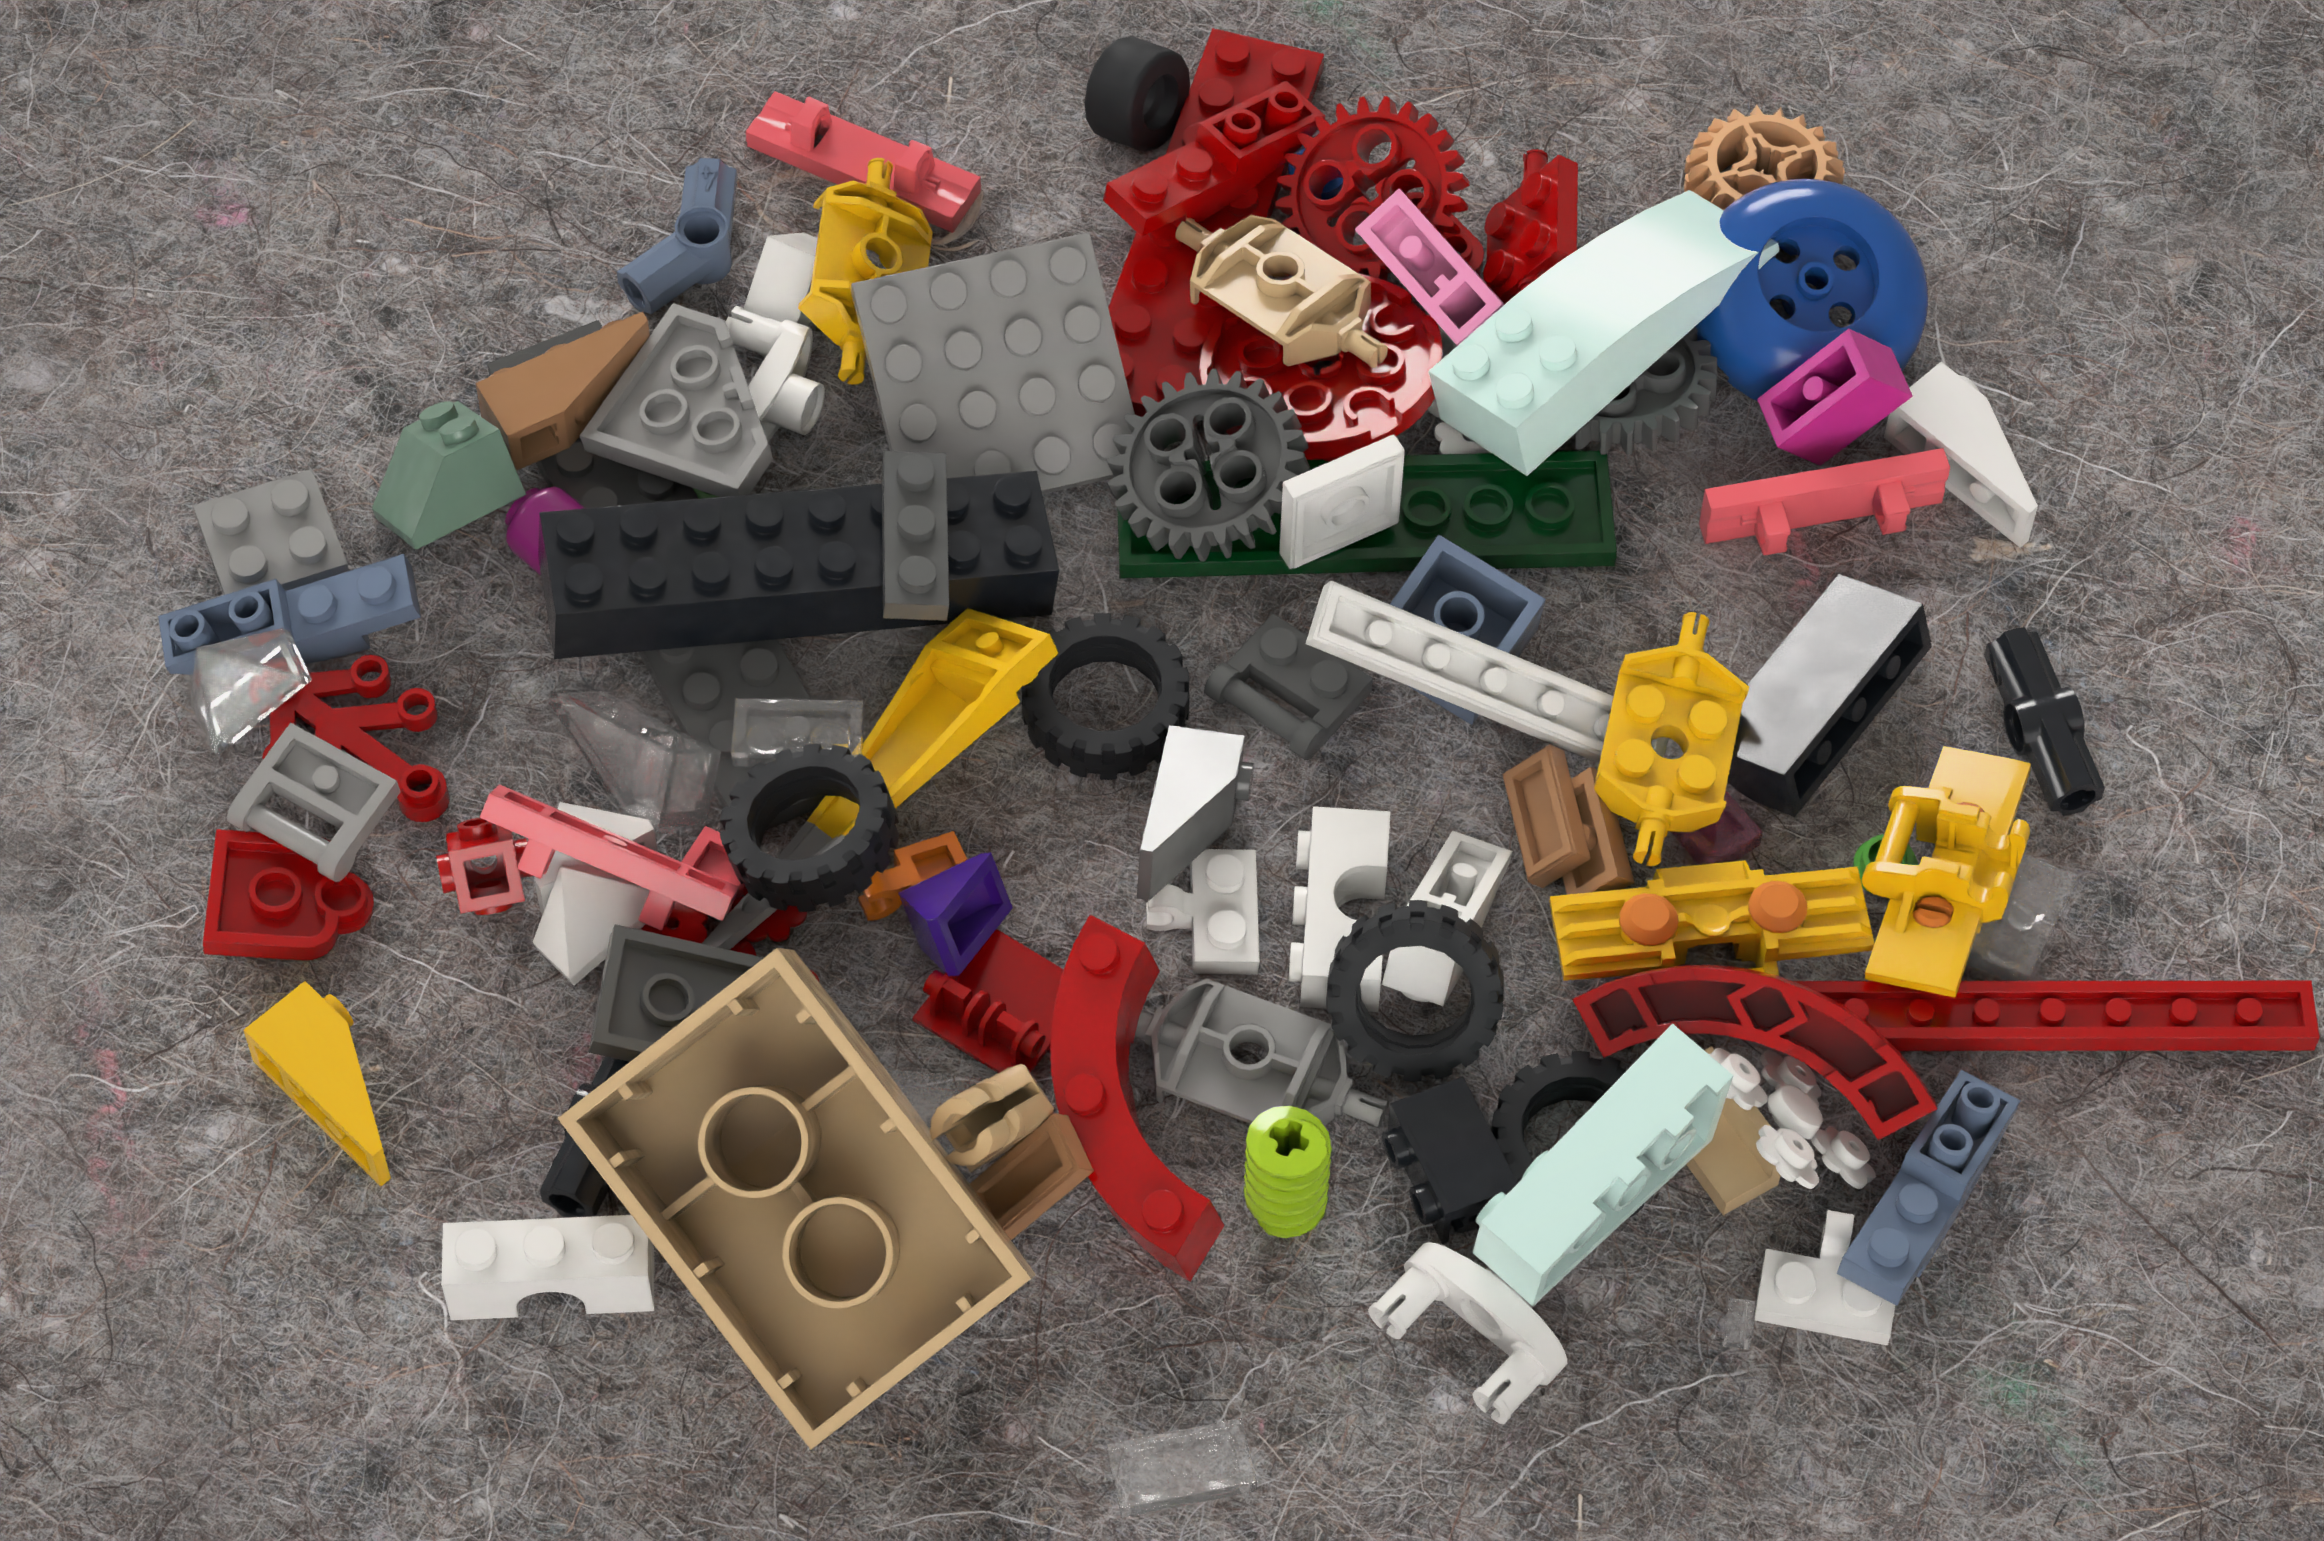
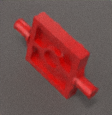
[1483,149,1578,304]

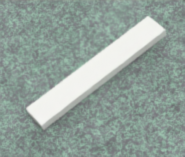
[1305,581,1669,763]

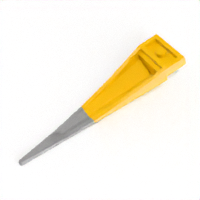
[701,608,1059,950]

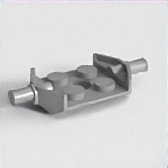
[1135,979,1389,1128]

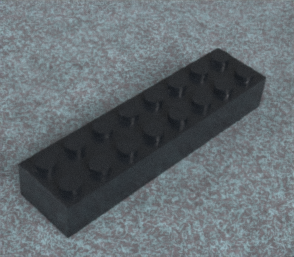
[538,471,1059,659]

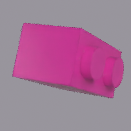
[1757,329,1913,466]

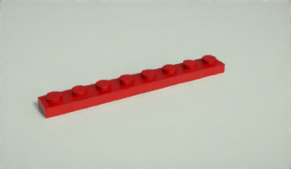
[1794,980,2320,1051]

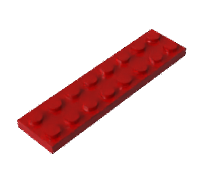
[1108,28,1324,428]

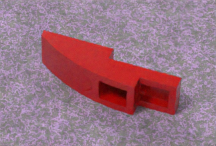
[1103,81,1325,237]

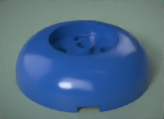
[1696,178,1928,401]

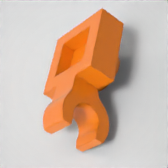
[858,831,968,921]

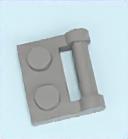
[227,722,401,882]

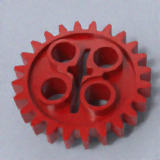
[1275,96,1470,281]

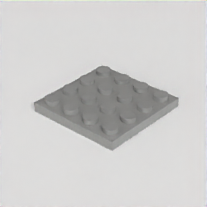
[850,232,1135,494]

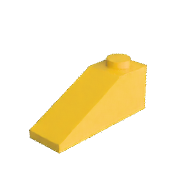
[243,981,391,1187]

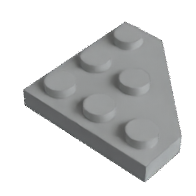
[580,303,773,497]

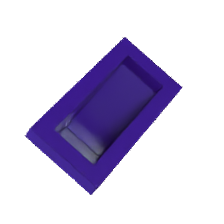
[898,852,1013,976]

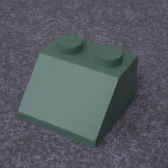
[372,401,526,550]

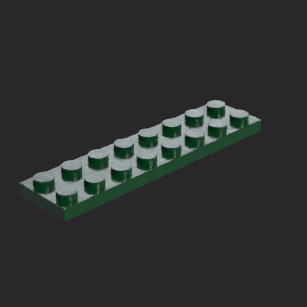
[1117,451,1617,579]

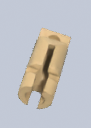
[930,1064,1054,1173]

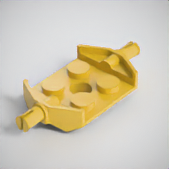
[798,158,933,385]
[1594,612,1749,866]

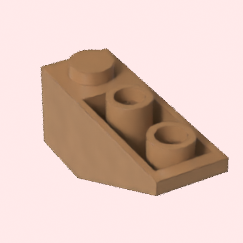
[475,311,650,471]

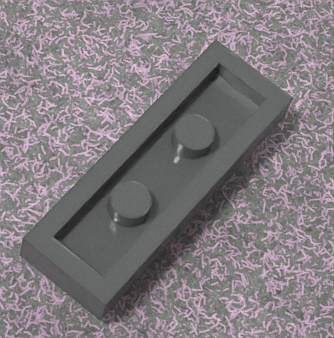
[882,451,949,621]

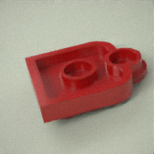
[203,829,374,961]

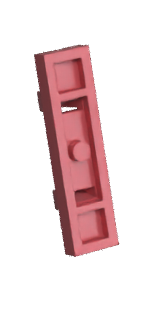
[746,91,981,233]
[1699,448,1950,555]
[479,784,739,930]

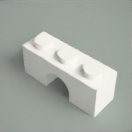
[1289,806,1390,1012]
[441,1215,654,1320]

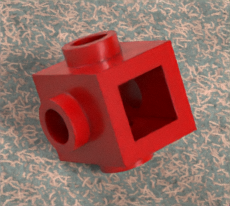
[436,818,532,915]

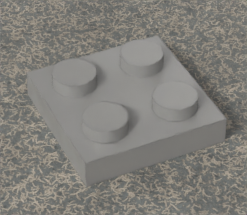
[193,469,349,595]

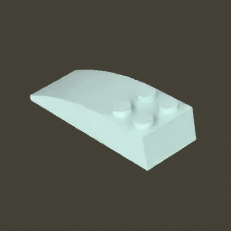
[1429,190,1779,476]

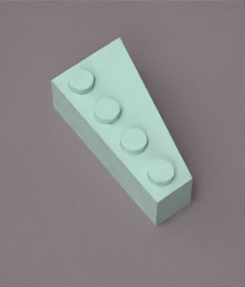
[1473,1023,1734,1306]

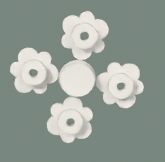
[1709,1048,1876,1189]

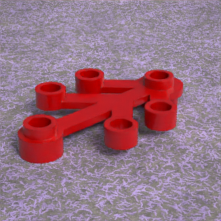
[250,655,450,822]

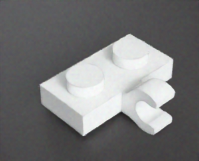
[1146,849,1260,975]
[1753,1210,1895,1346]

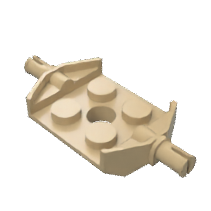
[1176,215,1388,368]

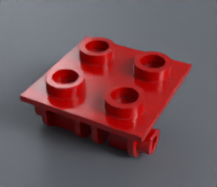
[912,929,1064,1073]

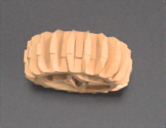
[1684,105,1845,210]

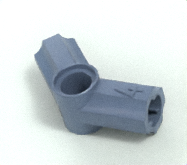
[617,158,738,314]

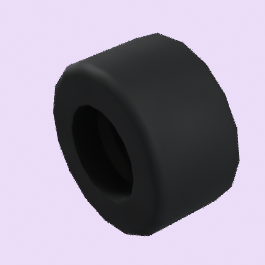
[1084,36,1190,152]

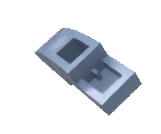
[158,554,421,675]
[1837,1070,2021,1306]

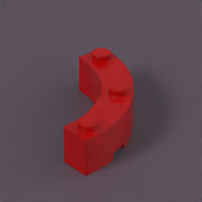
[1050,915,1225,1282]
[1572,965,1938,1140]

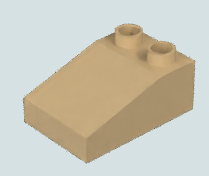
[557,948,1036,1450]

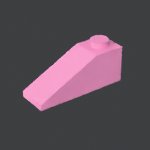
[1355,189,1505,346]

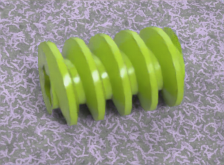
[1243,1106,1332,1238]

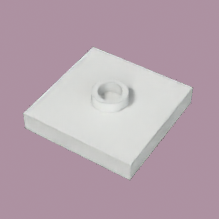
[1279,434,1405,569]

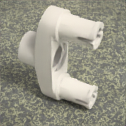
[725,306,825,442]
[1368,1242,1567,1424]

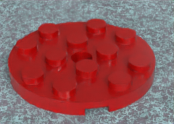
[1199,274,1444,462]

